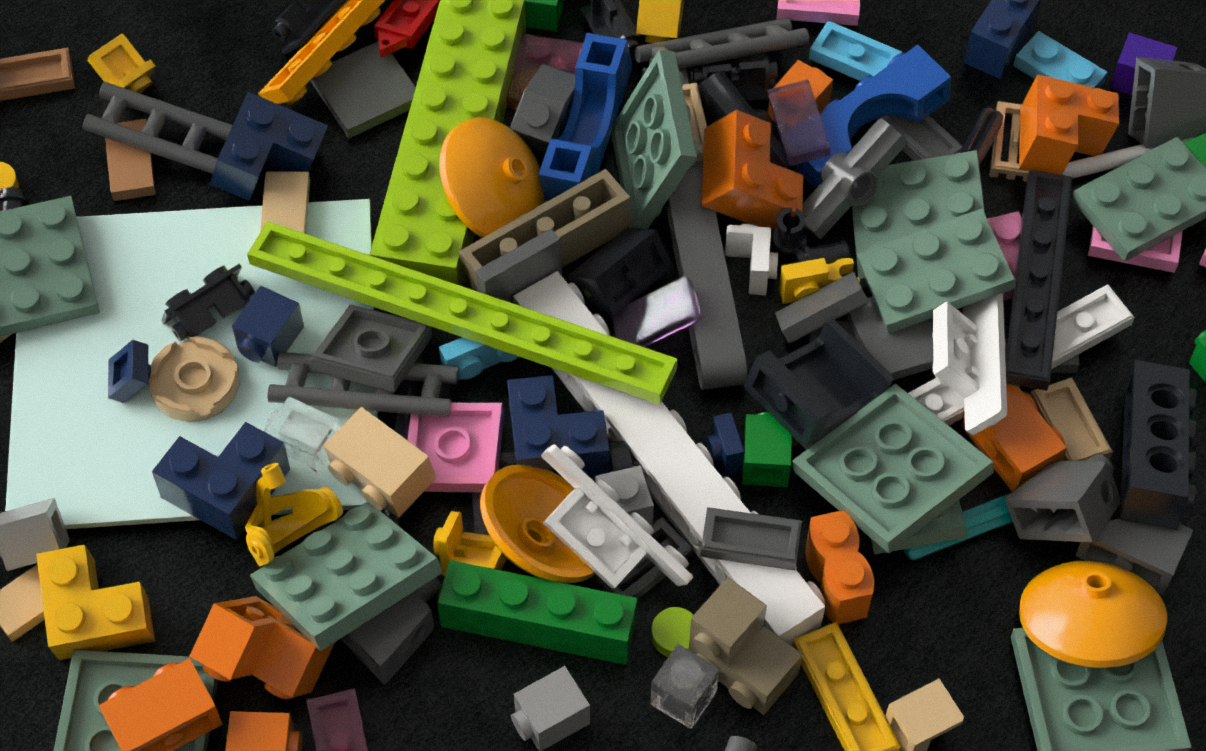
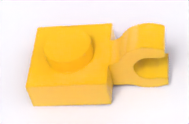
[779,258,860,304]

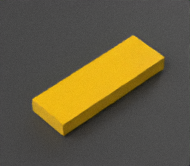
[792,622,901,751]

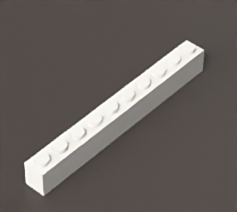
[513,271,825,645]

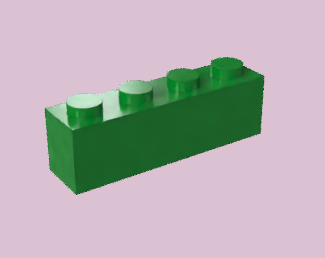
[438,560,638,665]

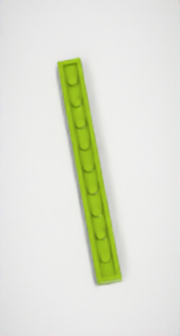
[247,221,677,405]

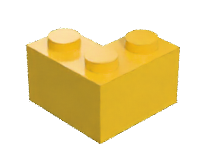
[36,545,155,660]

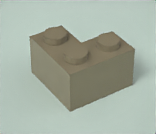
[688,577,803,715]

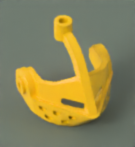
[245,463,343,566]

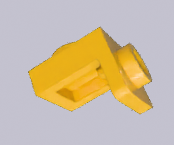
[87,33,156,93]
[433,511,507,576]

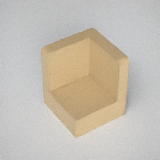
[885,679,964,751]

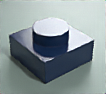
[108,340,151,403]
[706,413,744,477]

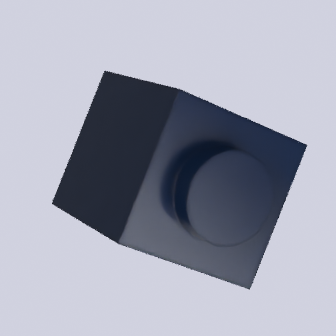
[232,286,304,367]

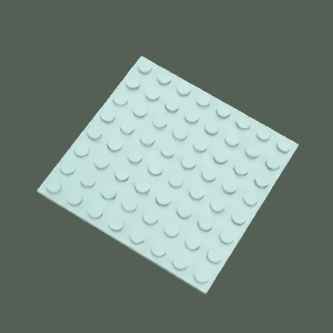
[5,199,378,529]

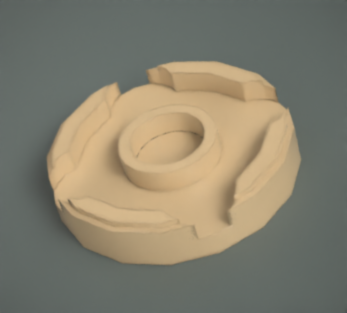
[148,336,240,422]

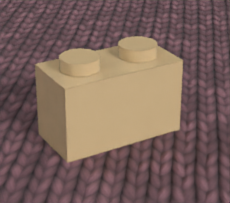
[323,407,436,518]

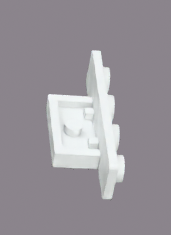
[933,293,1007,435]
[541,444,693,588]

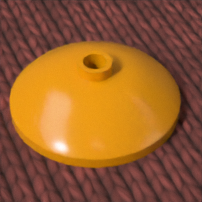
[439,117,545,238]
[480,465,595,583]
[1019,561,1167,668]

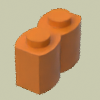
[805,510,874,625]

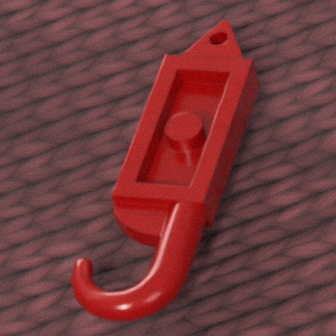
[374,0,440,57]

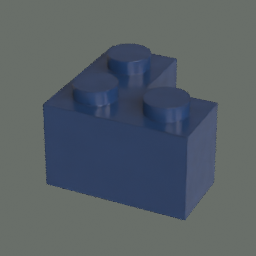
[210,92,328,201]
[507,375,609,479]
[152,422,290,540]

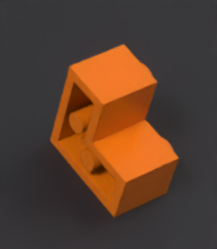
[1019,74,1119,175]
[701,110,803,230]
[189,596,335,699]

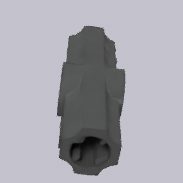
[802,118,908,240]

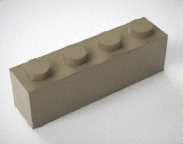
[459,169,631,291]

